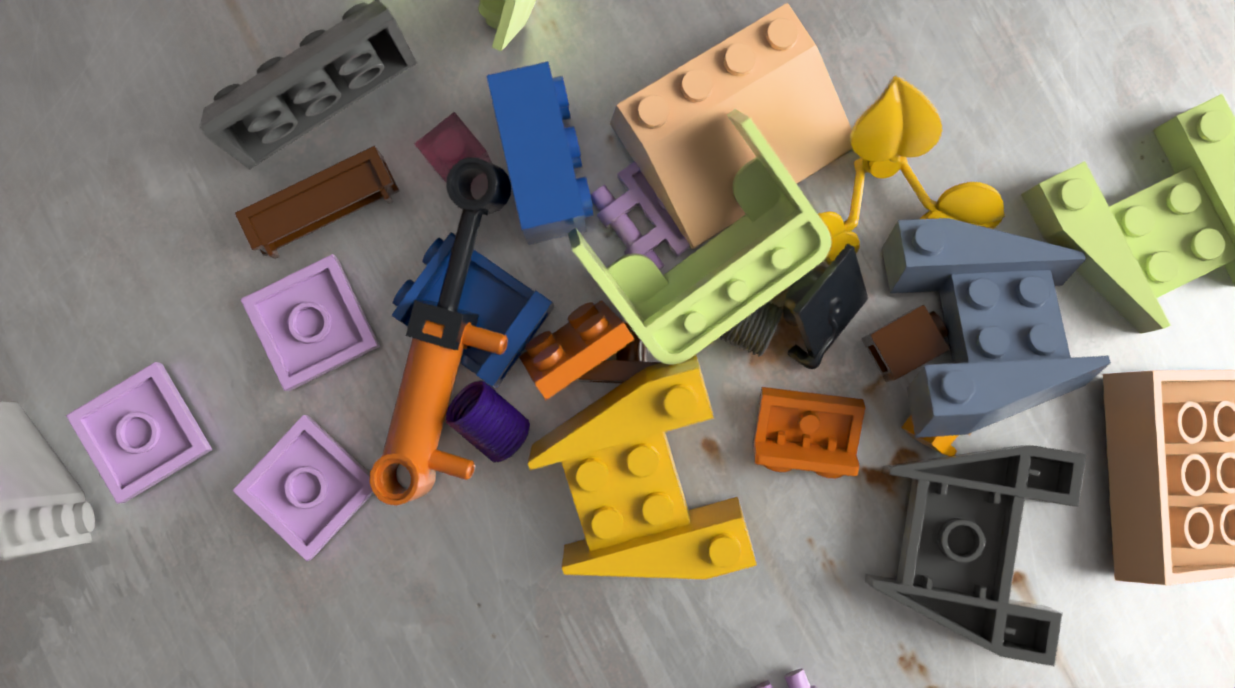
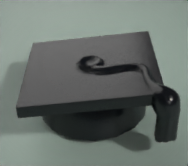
[783,244,869,369]

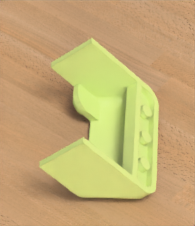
[568,109,831,364]

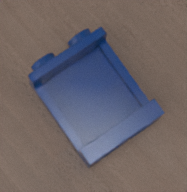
[392,232,555,389]

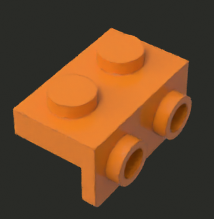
[753,387,866,479]

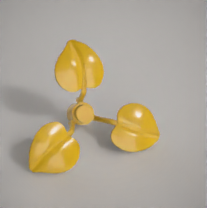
[818,76,1005,261]

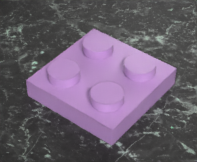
[240,254,380,391]
[66,362,212,504]
[232,415,373,561]

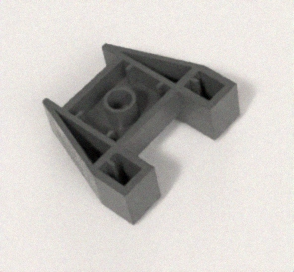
[865,445,1086,667]

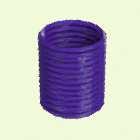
[446,380,530,463]

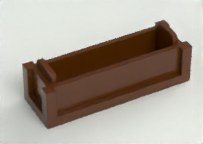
[235,145,400,259]

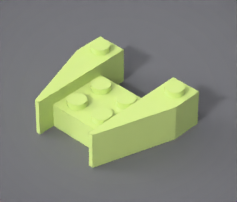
[1021,94,1235,334]

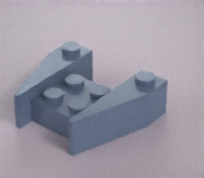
[882,218,1111,438]

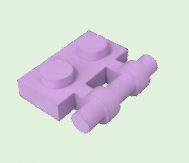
[591,161,691,270]

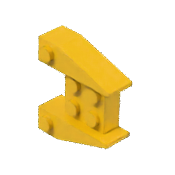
[528,354,757,580]

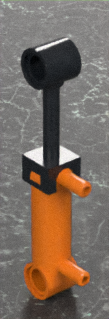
[370,157,511,506]

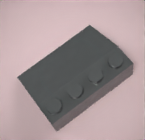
[200,0,417,170]

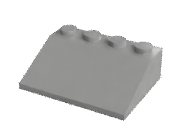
[0,401,95,560]

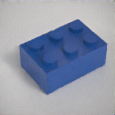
[486,61,594,245]

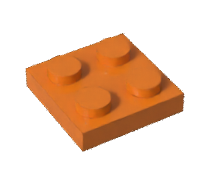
[519,300,635,400]

